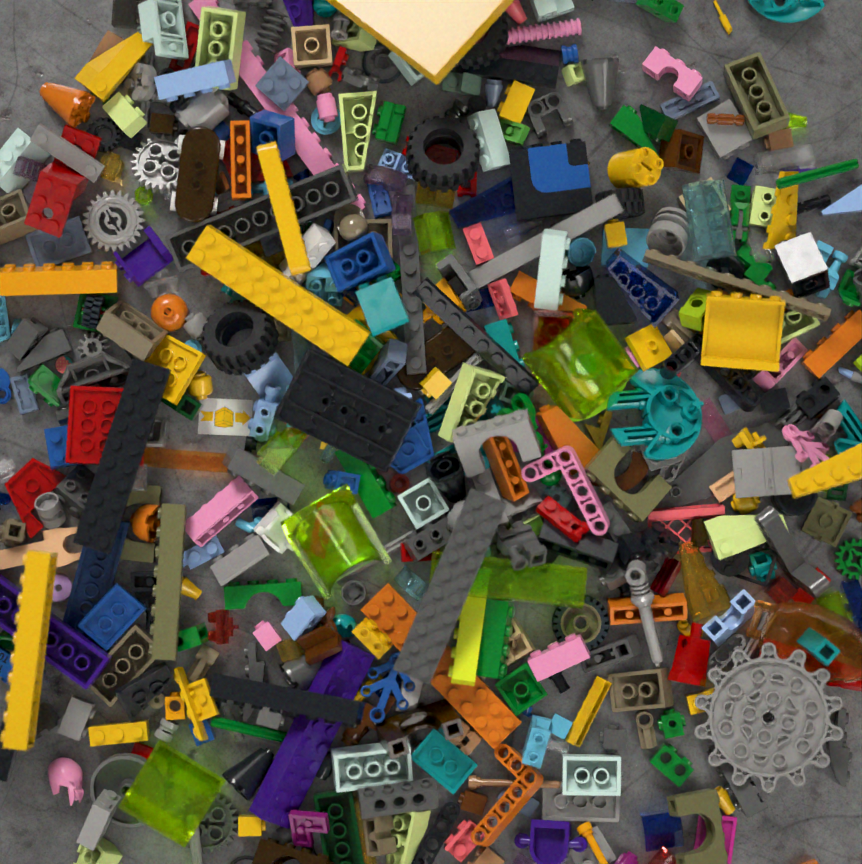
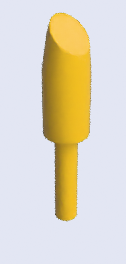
[713,0,732,34]

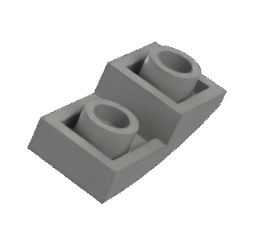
[395,676,423,713]

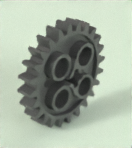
[176,791,238,854]

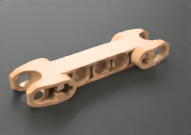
[0,527,81,570]

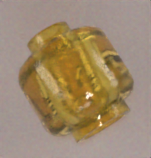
[100,152,125,182]

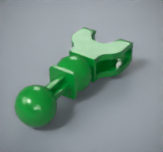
[496,393,562,486]

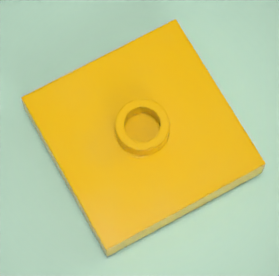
[624,322,672,372]

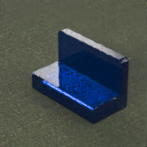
[839,580,862,622]

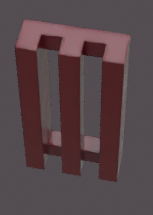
[650,557,684,597]

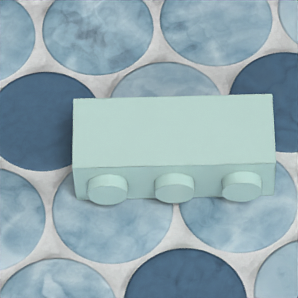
[467,109,510,172]

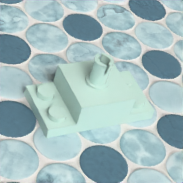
[137,0,189,61]

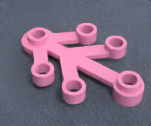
[782,424,830,468]

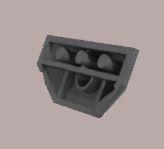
[56,353,130,406]

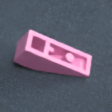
[752,338,808,393]

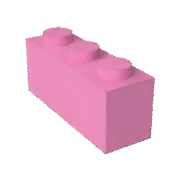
[528,633,591,682]

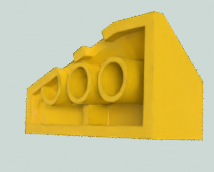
[74,32,153,103]

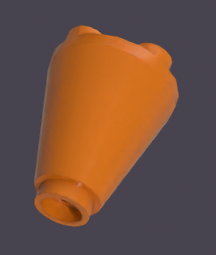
[40,82,95,128]

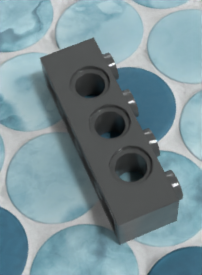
[358,778,438,819]

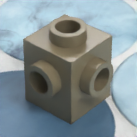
[0,518,27,547]

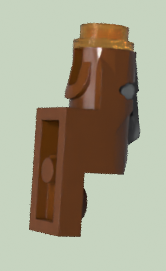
[341,693,396,746]

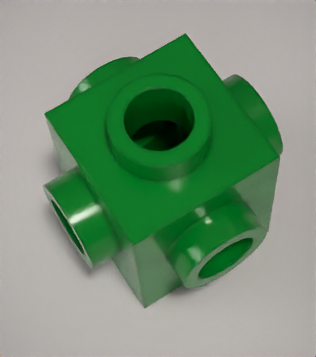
[657,708,686,739]

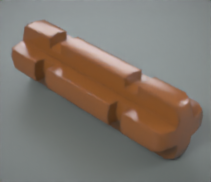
[706,113,745,126]

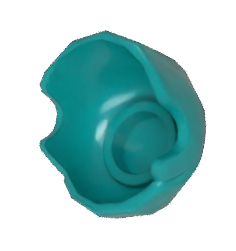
[333,614,357,638]

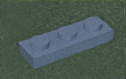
[660,81,720,120]

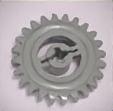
[82,190,145,252]

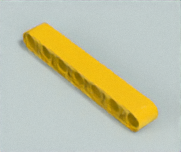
[257,141,311,276]

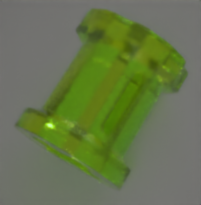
[135,186,154,205]

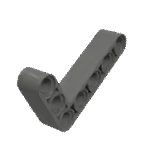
[754,505,831,599]

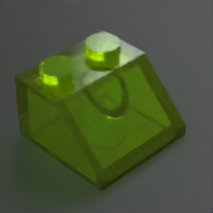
[413,211,456,255]

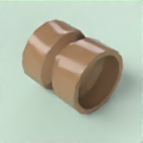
[449,720,483,756]

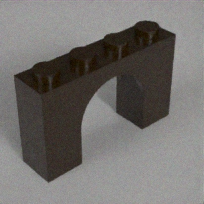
[374,699,464,760]
[252,837,335,864]

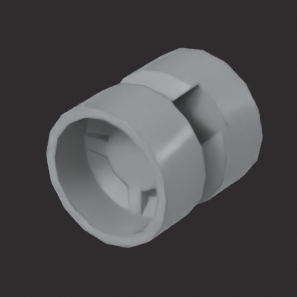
[34,492,66,529]

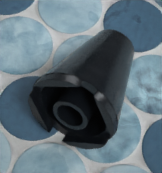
[426,451,466,503]
[222,748,275,801]

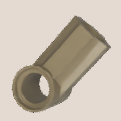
[658,304,697,342]
[186,644,220,682]
[634,709,657,749]

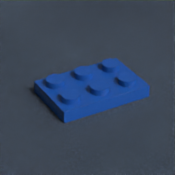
[78,583,146,651]

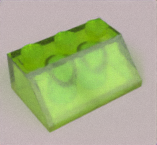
[256,427,308,476]

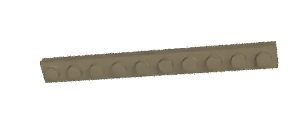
[642,249,832,321]

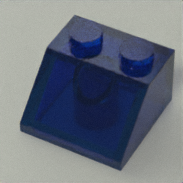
[640,809,684,852]

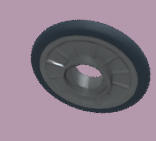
[362,42,401,84]

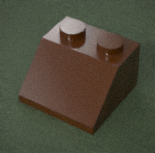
[659,129,704,174]

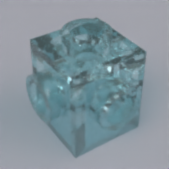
[542,484,573,509]

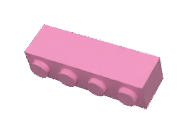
[185,475,259,548]

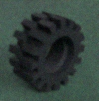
[86,117,122,153]

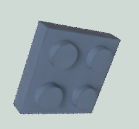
[255,56,310,111]

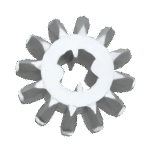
[77,331,110,359]

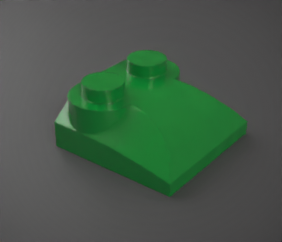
[494,662,548,716]

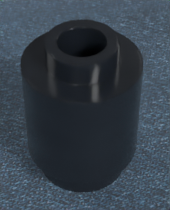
[316,751,333,781]

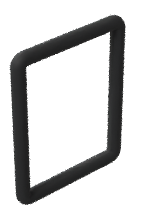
[734,546,777,587]

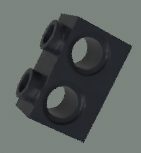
[795,376,840,421]

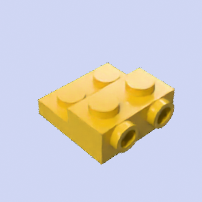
[352,617,393,659]

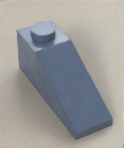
[367,338,408,386]

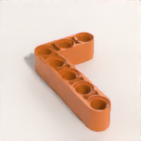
[471,744,544,847]

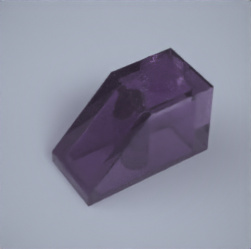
[392,195,413,236]

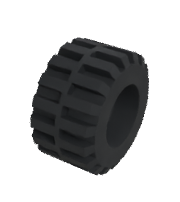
[595,188,645,221]

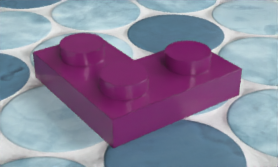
[288,810,330,847]

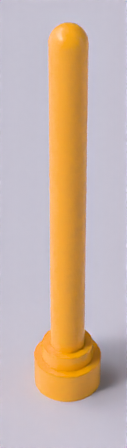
[576,821,608,864]

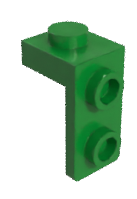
[837,269,861,307]

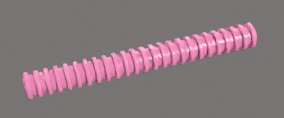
[474,18,582,45]

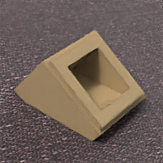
[663,329,685,353]

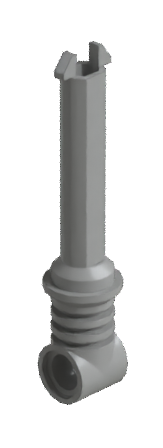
[626,560,664,669]

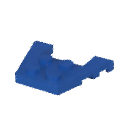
[391,397,435,475]

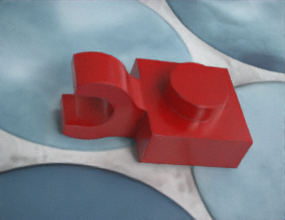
[328,46,349,82]

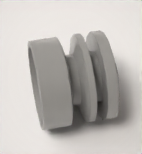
[646,207,694,257]

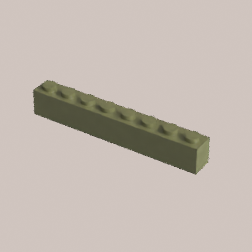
[149,503,187,661]

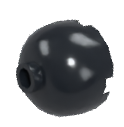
[560,265,594,299]

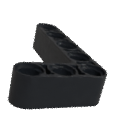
[660,334,761,412]

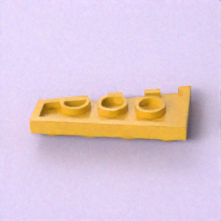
[763,171,799,249]

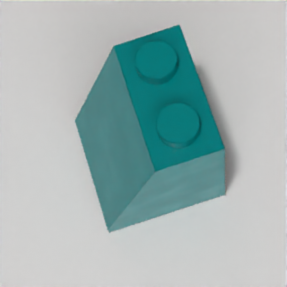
[356,274,410,337]

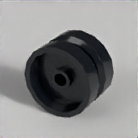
[771,492,818,517]

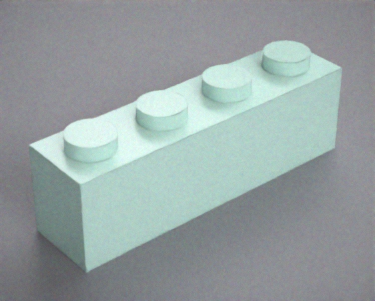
[534,229,570,311]

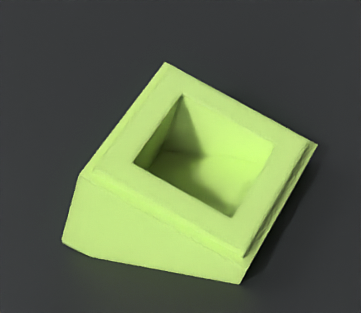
[561,62,586,87]

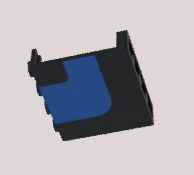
[509,138,593,221]

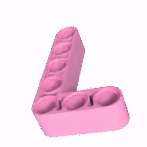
[521,446,610,535]

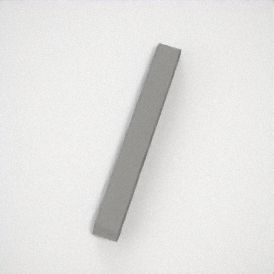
[467,194,624,289]

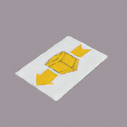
[198,398,253,436]

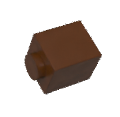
[457,788,488,816]

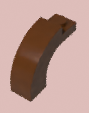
[591,451,649,491]

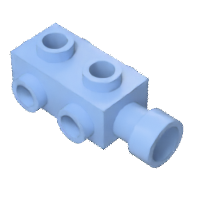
[248,383,281,442]

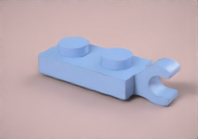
[183,535,225,570]

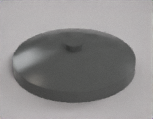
[90,753,166,828]

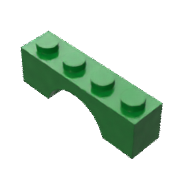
[224,578,303,610]

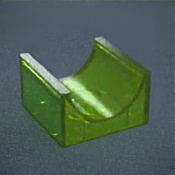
[521,308,639,420]
[280,483,392,600]
[118,740,226,850]

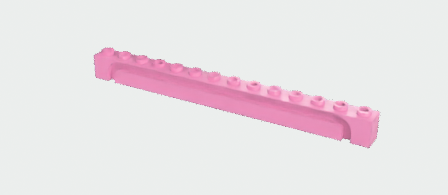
[188,0,366,212]

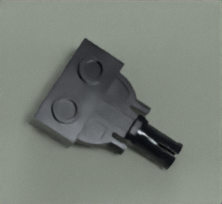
[131,571,157,630]

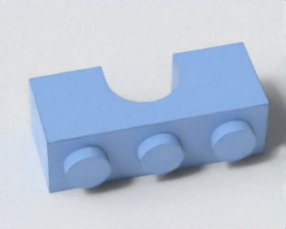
[702,589,761,647]

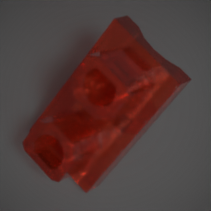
[208,609,239,645]

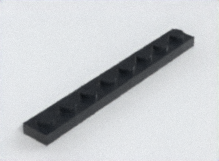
[413,278,540,396]

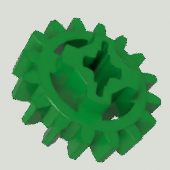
[833,538,862,580]

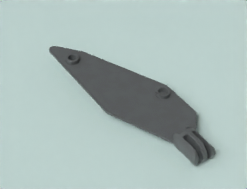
[655,404,808,508]

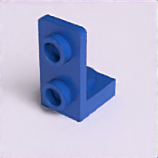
[323,470,361,494]

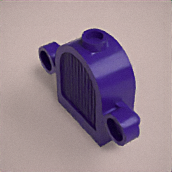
[514,819,588,864]

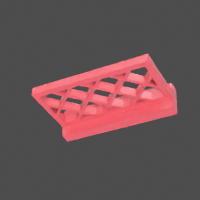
[647,503,725,554]

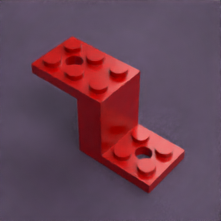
[24,124,102,238]

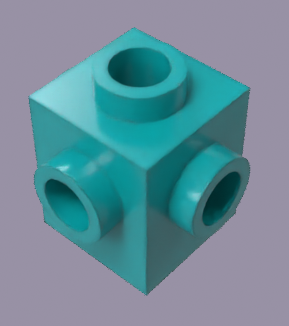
[748,552,777,582]

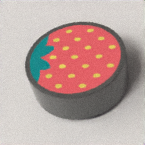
[54,355,74,374]

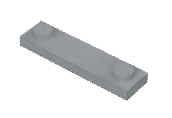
[30,123,105,183]

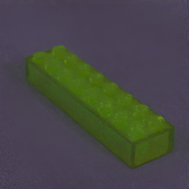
[429,551,588,609]

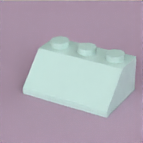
[0,128,51,193]
[562,754,621,796]

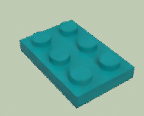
[411,729,478,795]

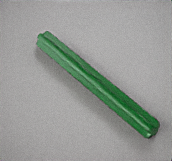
[776,159,859,189]
[210,716,287,742]

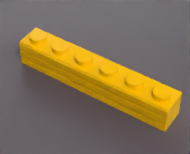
[565,676,612,747]

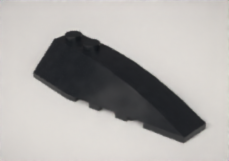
[449,45,561,89]

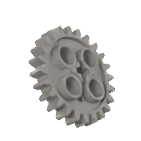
[131,134,180,194]

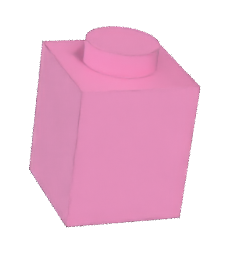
[253,620,283,651]

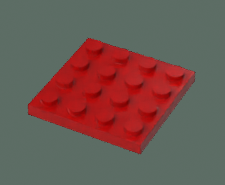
[65,386,145,467]

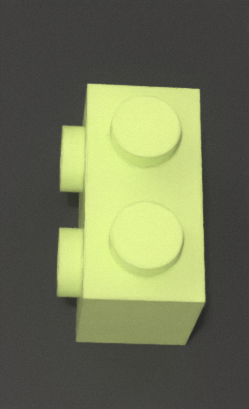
[102,91,148,138]
[749,186,776,228]

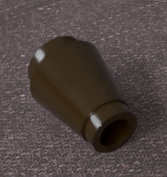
[690,518,709,547]

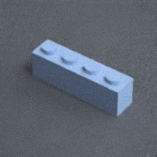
[154,59,236,102]

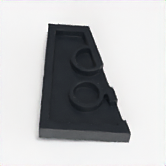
[114,661,174,723]

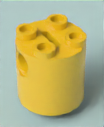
[607,147,664,189]

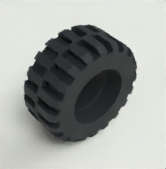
[455,12,509,69]
[406,116,480,193]
[201,300,279,376]

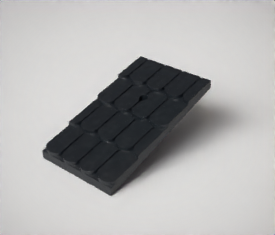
[273,348,422,473]

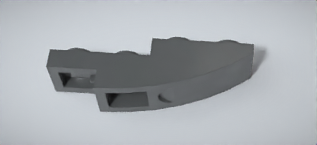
[239,642,265,721]
[826,707,852,787]

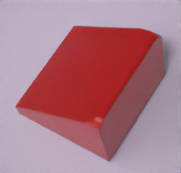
[131,742,154,760]

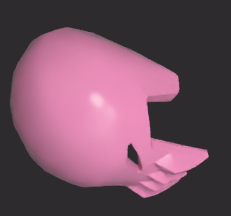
[47,757,84,806]

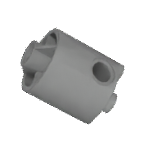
[174,88,230,131]

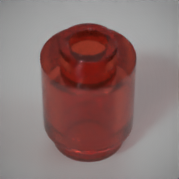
[389,474,410,494]

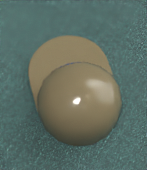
[334,204,368,242]

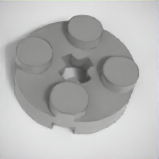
[125,63,157,102]

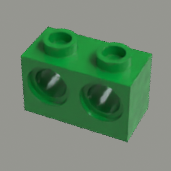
[649,743,694,787]

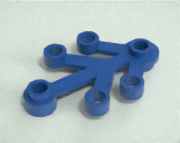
[361,652,415,724]

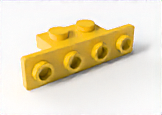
[173,667,219,741]

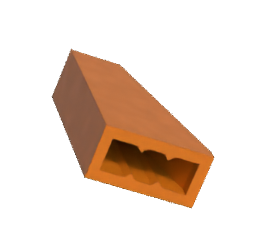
[536,404,599,476]

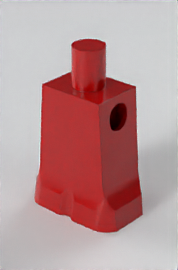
[667,622,711,687]

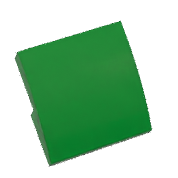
[349,319,386,374]

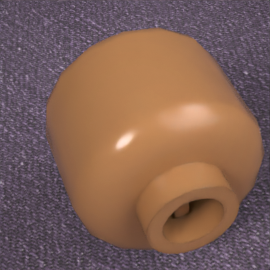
[305,67,333,96]

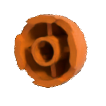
[151,294,189,332]
[130,504,161,543]

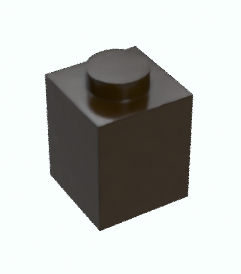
[149,112,179,137]

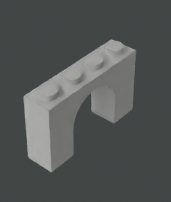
[452,409,541,477]

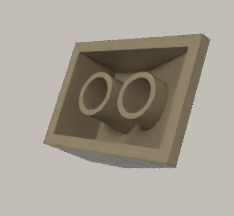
[608,667,674,712]

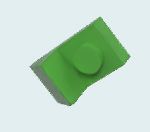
[499,118,530,146]

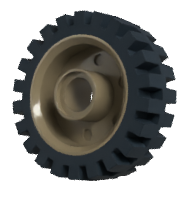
[552,594,609,650]

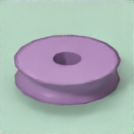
[52,574,73,602]

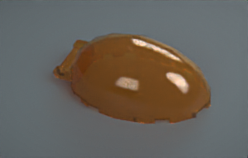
[745,600,862,683]

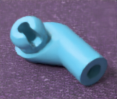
[235,517,262,533]

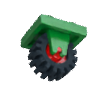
[73,293,119,333]

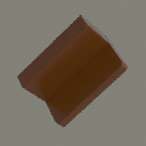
[297,624,342,666]

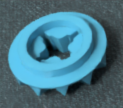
[311,108,341,135]

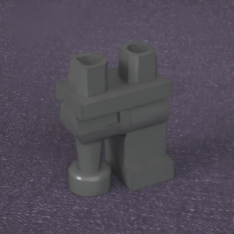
[496,521,547,570]

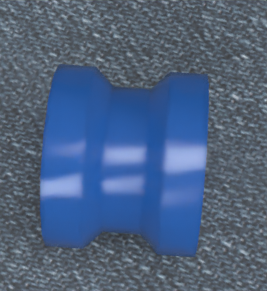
[561,44,579,65]

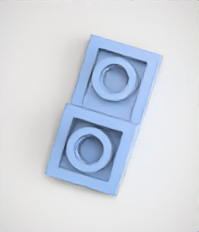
[378,148,415,181]

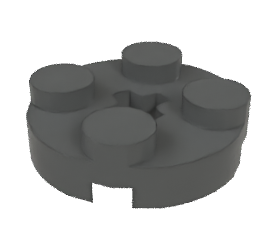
[341,67,380,91]

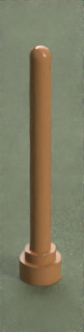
[468,775,561,790]

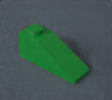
[608,105,658,155]

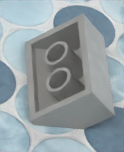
[210,533,272,586]

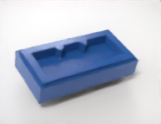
[366,177,394,219]

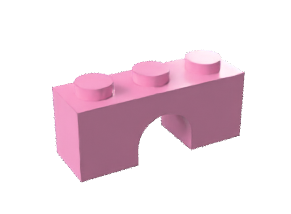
[642,46,703,102]

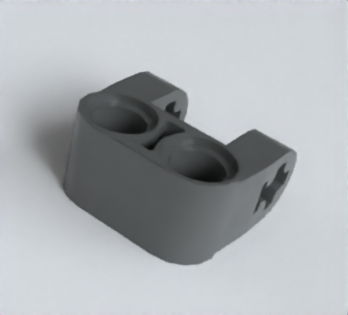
[527,92,574,139]

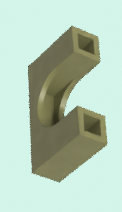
[584,436,672,522]
[120,483,163,563]
[667,788,728,864]

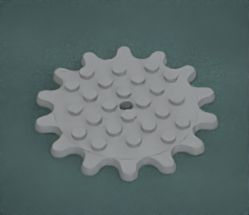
[695,642,843,793]

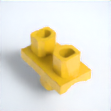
[732,427,767,449]

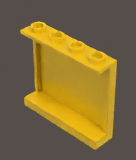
[701,291,786,372]

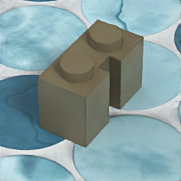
[363,815,397,856]

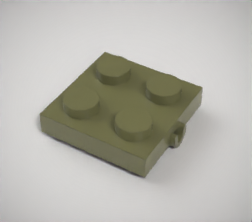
[800,496,852,547]

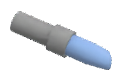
[838,367,862,384]

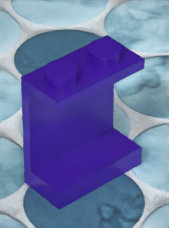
[113,226,174,287]

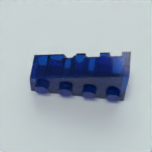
[448,176,516,229]
[606,247,679,328]

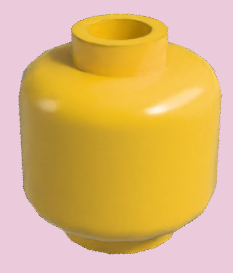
[188,371,213,400]
[730,493,761,515]

